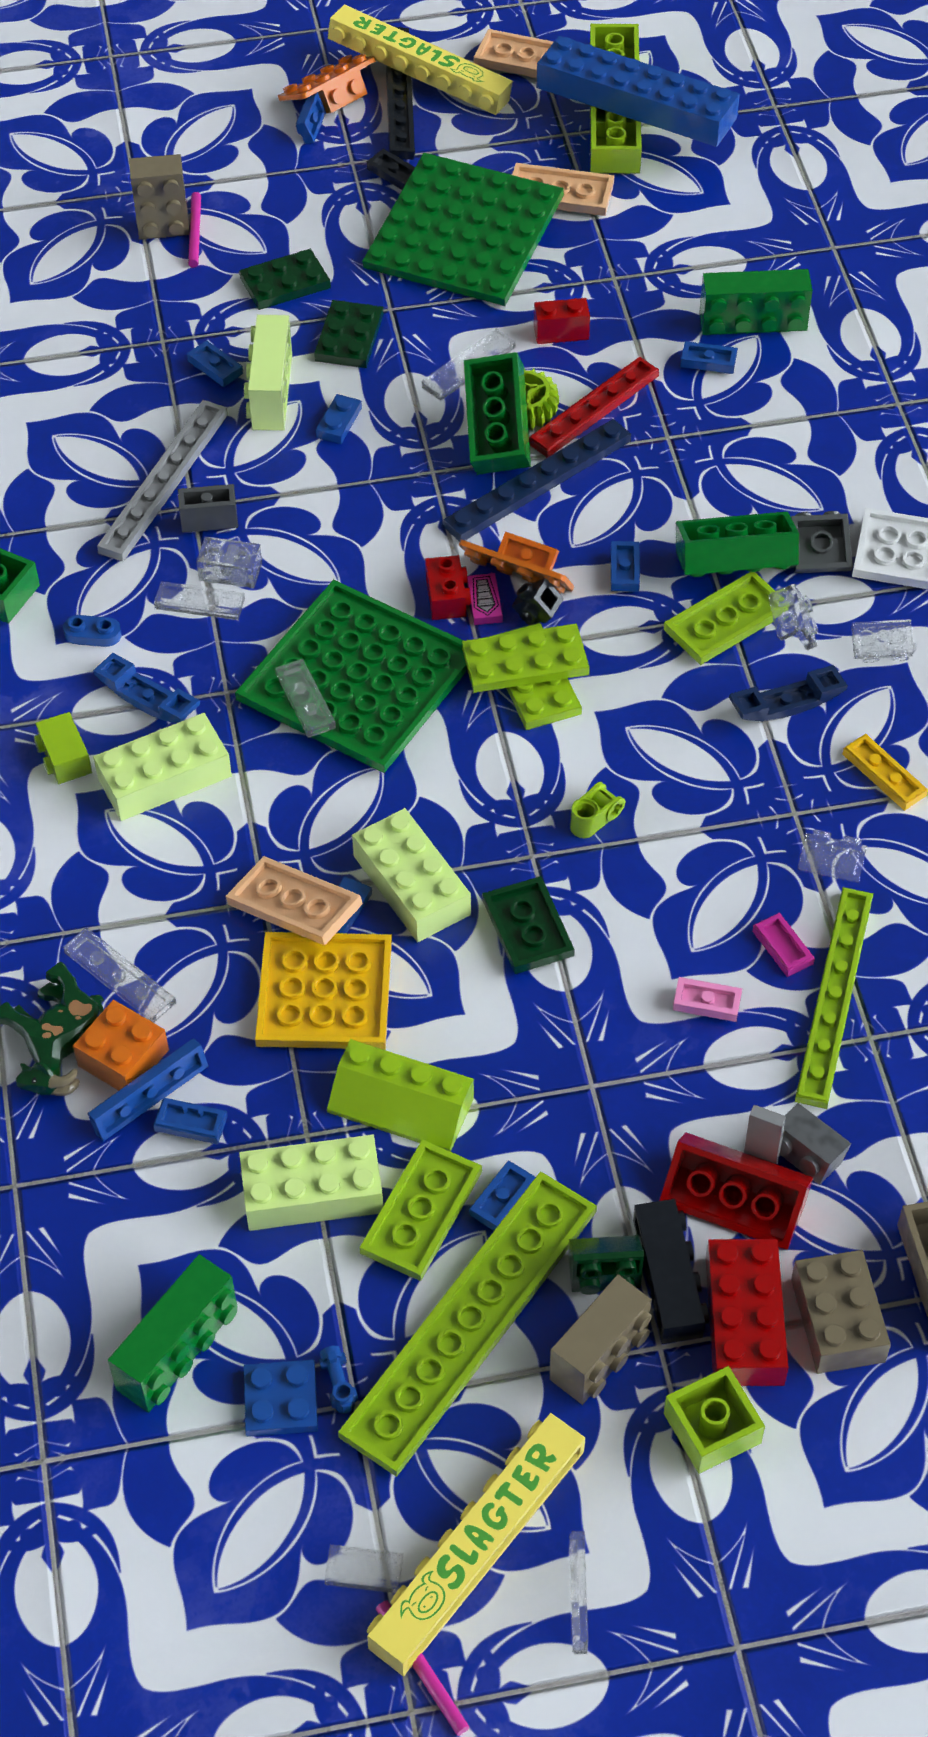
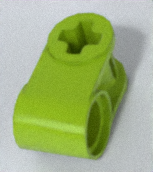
[570,782,626,838]

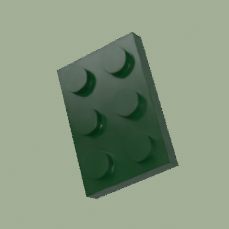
[239,248,331,310]
[314,300,384,368]
[482,876,575,974]

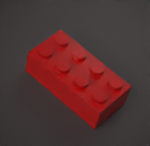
[705,1239,789,1386]

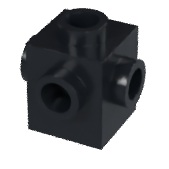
[511,578,564,626]

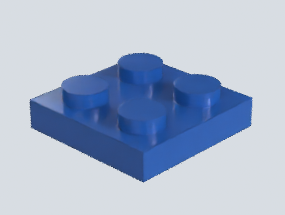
[244,1360,318,1437]

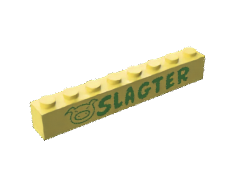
[328,4,513,115]
[367,1413,585,1677]

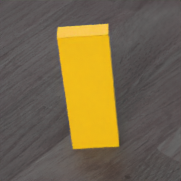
[842,733,928,811]

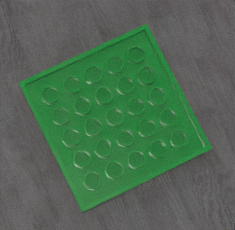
[362,153,564,306]
[235,579,468,773]

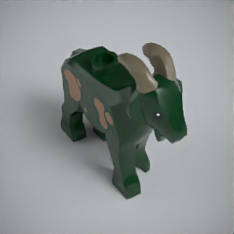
[0,962,104,1096]

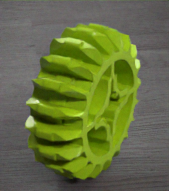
[524,368,559,431]

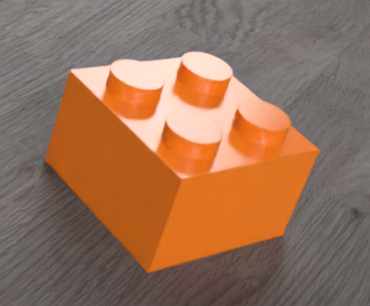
[73,999,169,1091]

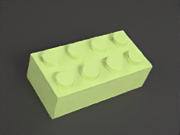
[244,315,292,431]
[93,713,232,821]
[352,808,471,943]
[239,1134,383,1231]

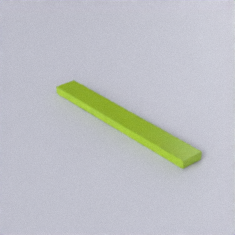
[795,887,874,1109]

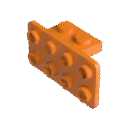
[278,54,376,113]
[459,531,574,594]

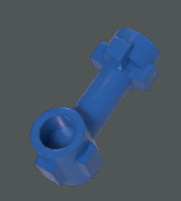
[319,1346,358,1414]

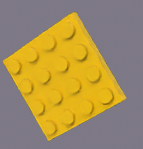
[255,932,392,1050]

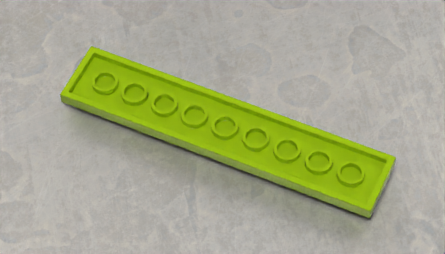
[338,1171,597,1477]

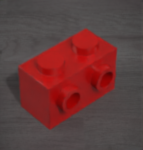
[534,298,590,344]
[425,555,471,620]

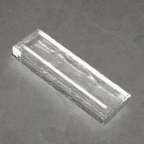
[154,581,245,620]
[275,659,336,738]
[569,1531,588,1654]

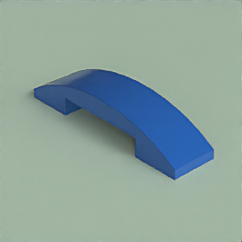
[93,653,200,723]

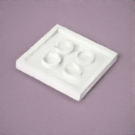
[852,508,928,589]

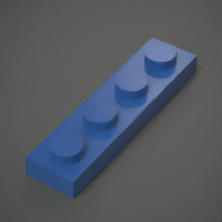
[87,1038,209,1142]

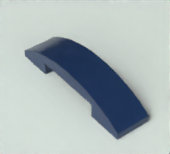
[729,665,848,721]

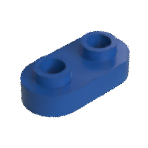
[63,615,122,647]

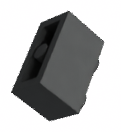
[178,484,238,533]

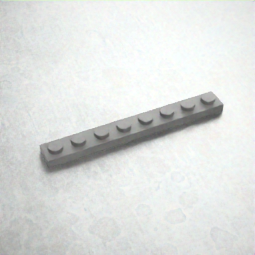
[97,400,228,562]

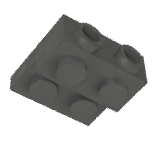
[791,511,853,573]

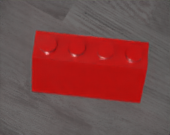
[659,1132,814,1250]

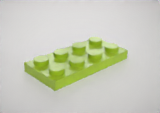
[664,572,790,665]
[462,623,590,693]
[489,623,582,730]
[359,1139,482,1281]

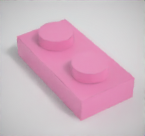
[673,977,743,1022]

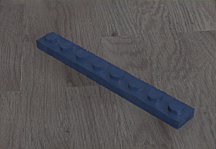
[443,419,631,542]

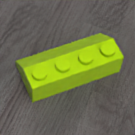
[327,1039,474,1152]

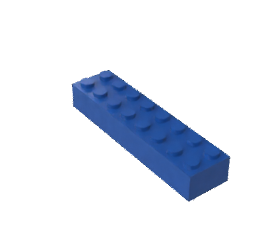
[536,36,740,147]

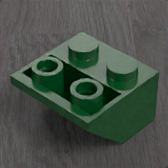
[568,1235,644,1295]

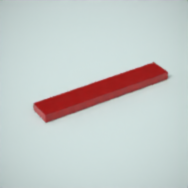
[529,357,659,458]

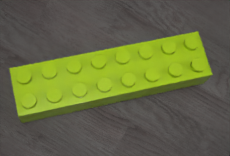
[590,24,642,174]

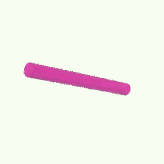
[188,192,201,268]
[376,1600,470,1736]

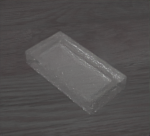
[324,1545,404,1593]

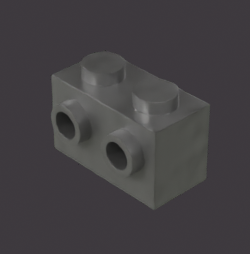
[780,1103,852,1185]

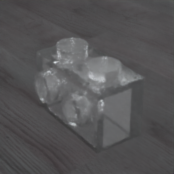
[197,536,262,588]

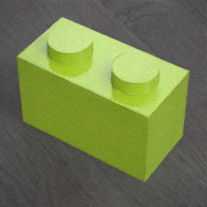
[33,712,92,785]

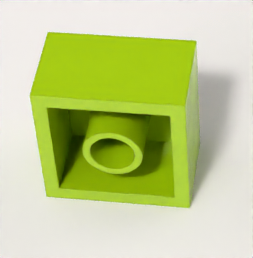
[663,1366,765,1474]

